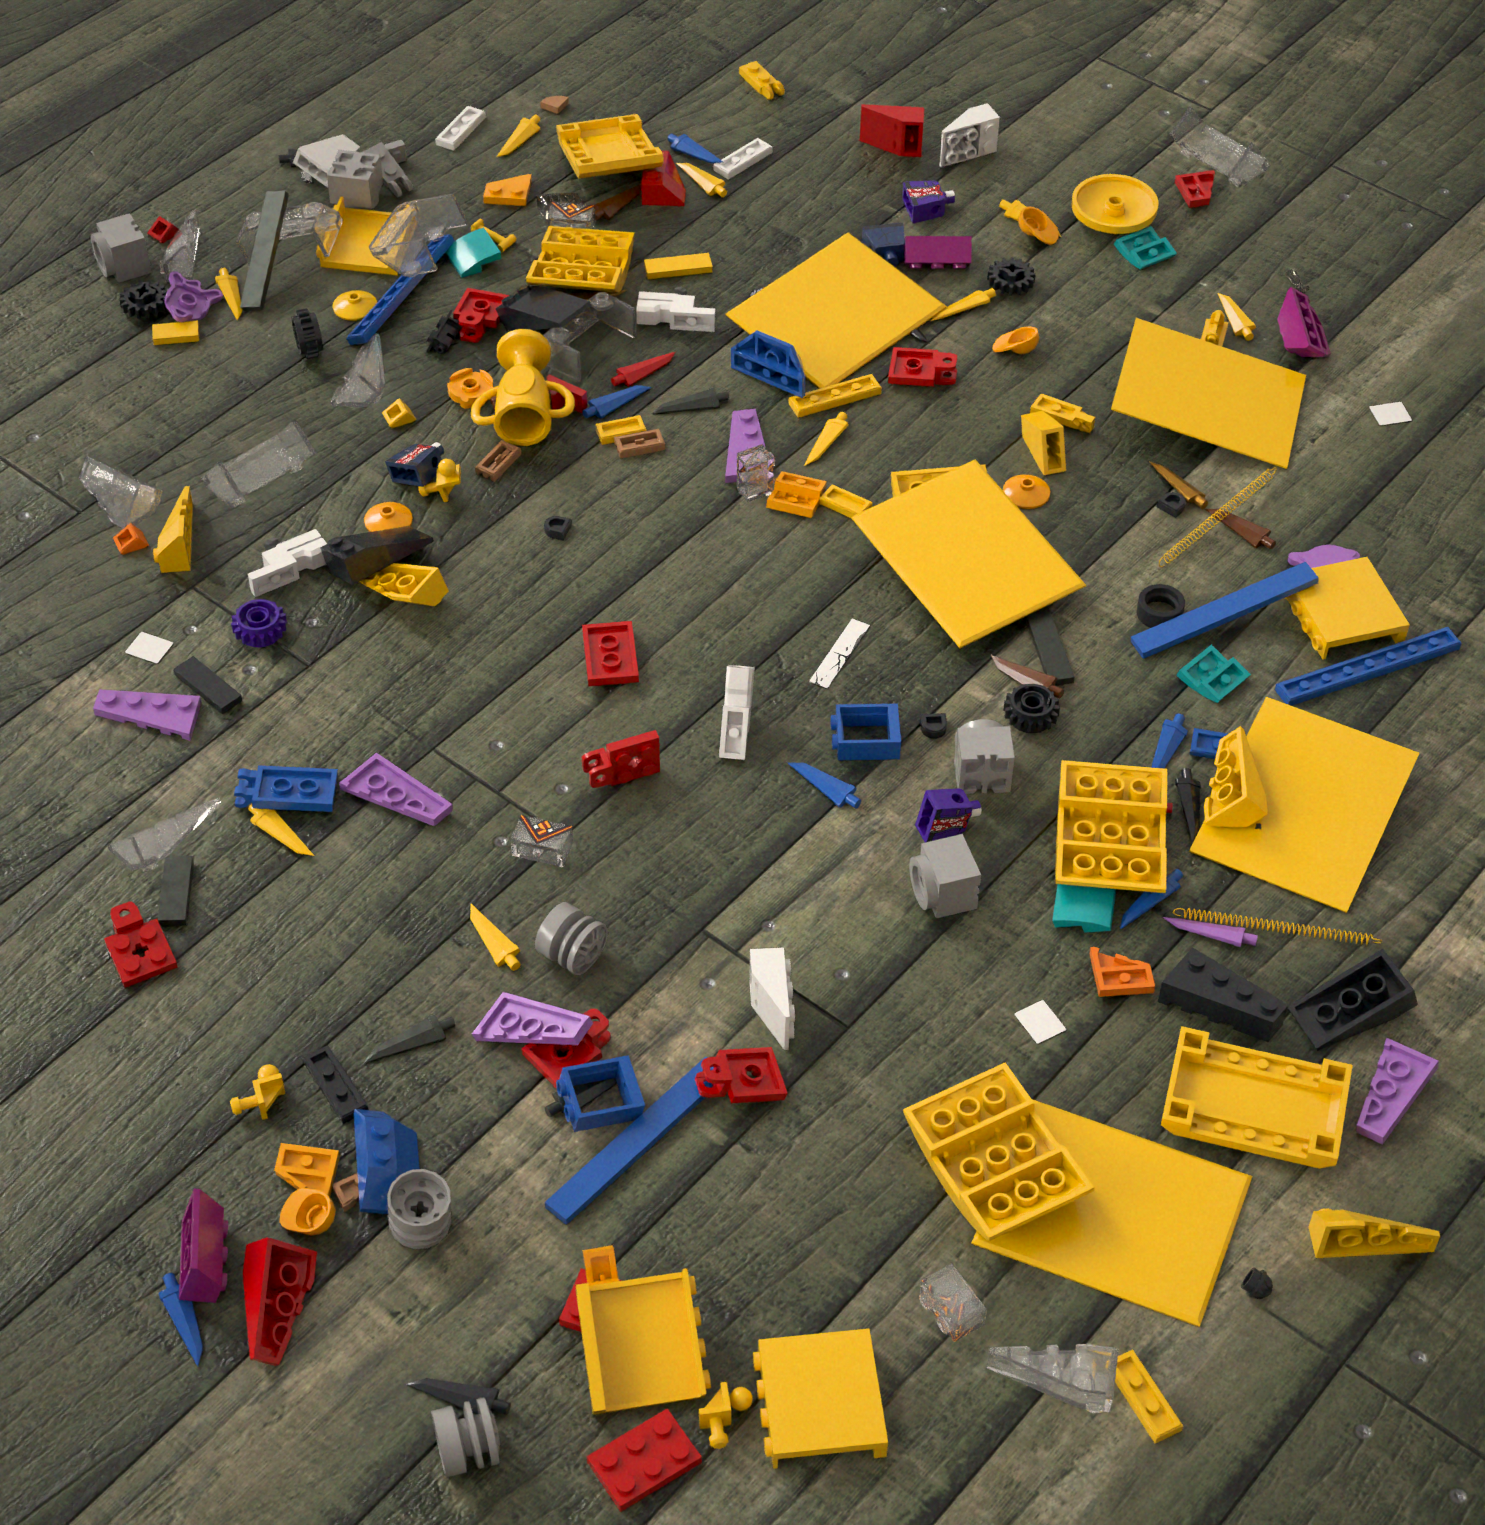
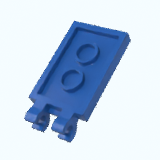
[234,765,338,812]

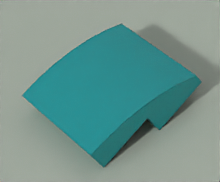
[1114,226,1177,270]
[445,227,501,278]
[1176,645,1251,703]
[1052,884,1116,933]

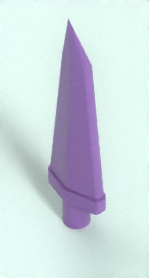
[1163,917,1258,947]

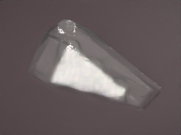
[160,210,199,283]
[330,333,385,408]
[79,456,163,529]
[107,797,221,872]
[987,1344,1118,1413]

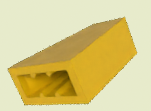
[1021,411,1066,475]

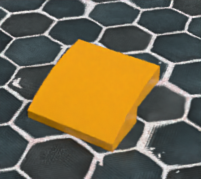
[766,471,827,518]

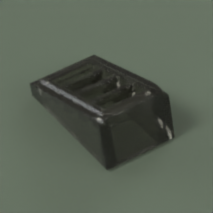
[537,193,585,219]

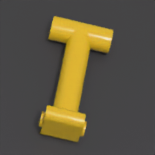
[471,219,517,253]

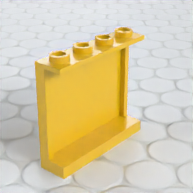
[316,196,418,275]
[1285,557,1410,660]
[576,1268,711,1415]
[753,1329,888,1469]

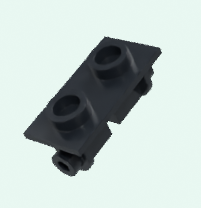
[426,310,462,354]

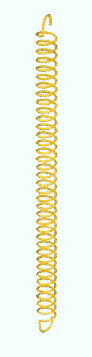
[1159,467,1277,567]
[1173,908,1382,945]

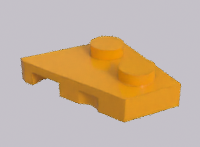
[483,174,532,206]
[274,1143,340,1197]

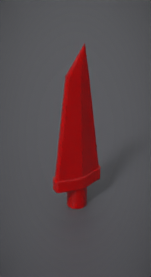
[611,352,675,387]

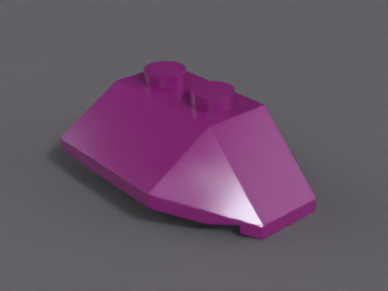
[1277,287,1331,357]

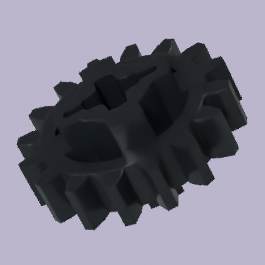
[987,257,1036,296]
[119,280,167,319]

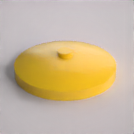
[1071,174,1158,234]

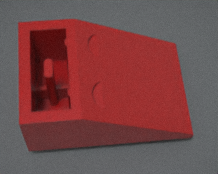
[860,104,924,157]

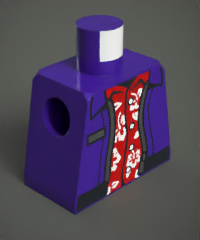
[902,181,955,224]
[915,788,981,843]

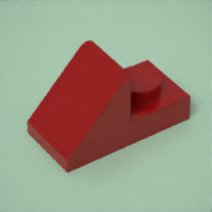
[547,374,588,414]

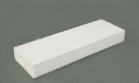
[435,106,486,151]
[713,138,773,180]

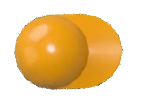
[1018,207,1059,245]
[992,327,1040,354]
[279,1188,336,1236]

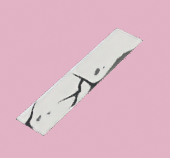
[809,619,870,688]

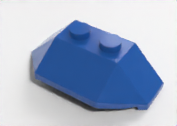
[731,330,805,398]
[354,1109,419,1214]

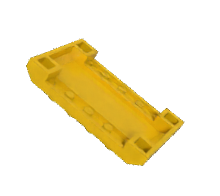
[556,114,664,179]
[1161,1026,1353,1169]

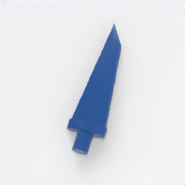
[667,134,723,163]
[583,385,652,419]
[1151,713,1188,769]
[788,763,861,809]
[1120,869,1183,929]
[158,1273,203,1367]

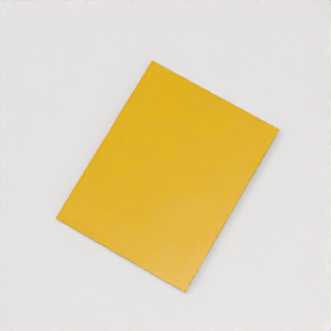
[726,232,947,389]
[1111,318,1306,469]
[851,460,1086,648]
[1189,697,1419,913]
[972,1099,1253,1327]

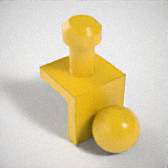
[418,459,461,502]
[230,1064,285,1120]
[699,1382,753,1449]

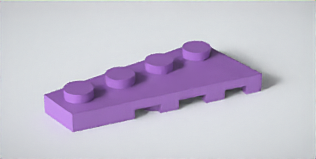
[725,409,772,483]
[93,689,201,741]
[339,753,453,826]
[472,992,593,1045]
[1356,1038,1439,1145]

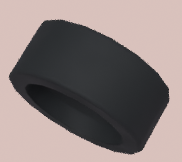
[1136,584,1185,628]

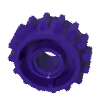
[231,599,287,647]

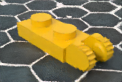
[739,61,785,100]

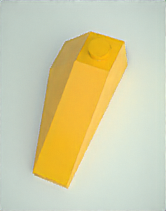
[153,486,193,573]
[360,563,449,606]
[1204,726,1268,827]
[1309,1208,1440,1258]

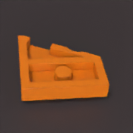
[1089,947,1155,997]

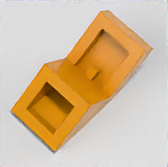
[582,1245,619,1286]

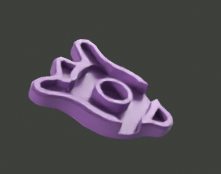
[164,271,223,322]
[1288,545,1360,568]

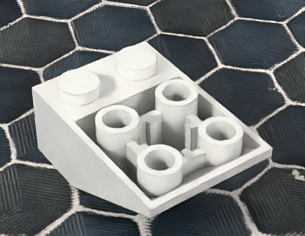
[940,103,1000,167]
[750,948,795,1050]

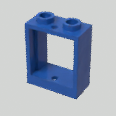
[831,704,901,760]
[556,1055,645,1132]

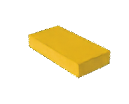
[152,321,199,345]
[596,415,647,445]
[819,484,873,518]

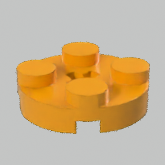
[447,368,494,408]

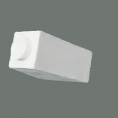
[293,134,360,188]

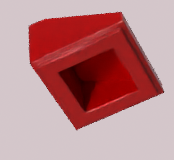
[147,216,181,244]

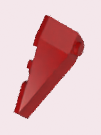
[642,151,686,206]
[243,1237,317,1366]

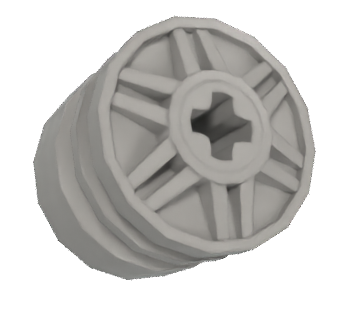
[535,902,608,975]
[387,1169,451,1249]
[431,1397,500,1478]

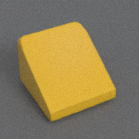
[382,398,416,428]

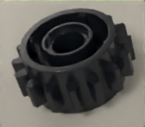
[291,308,323,359]
[1003,684,1060,733]

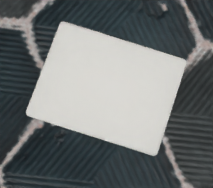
[1369,402,1412,425]
[125,632,173,663]
[1014,1000,1066,1044]

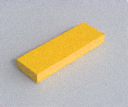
[644,253,712,279]
[1105,1350,1183,1444]

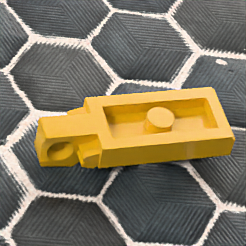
[1030,394,1095,433]

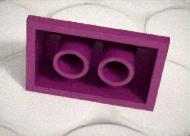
[904,236,972,269]
[179,1188,228,1303]

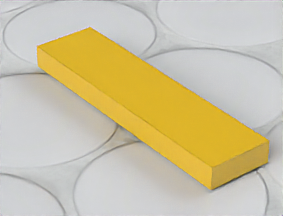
[789,374,882,418]

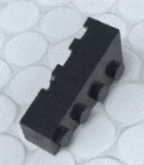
[1158,947,1288,1042]

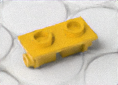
[1201,310,1228,347]

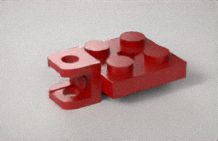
[453,288,510,343]
[888,347,957,387]
[582,730,660,788]
[104,901,178,988]
[521,1008,611,1089]
[695,1047,788,1103]

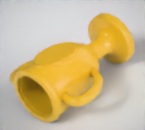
[471,329,575,446]

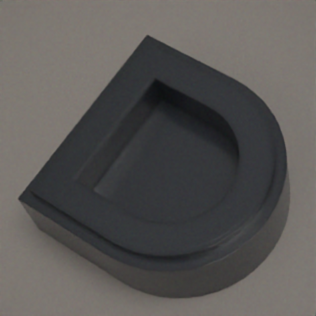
[1156,492,1186,518]
[544,516,572,541]
[920,713,947,739]

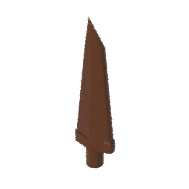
[591,184,642,221]
[1205,509,1276,549]
[991,655,1064,699]

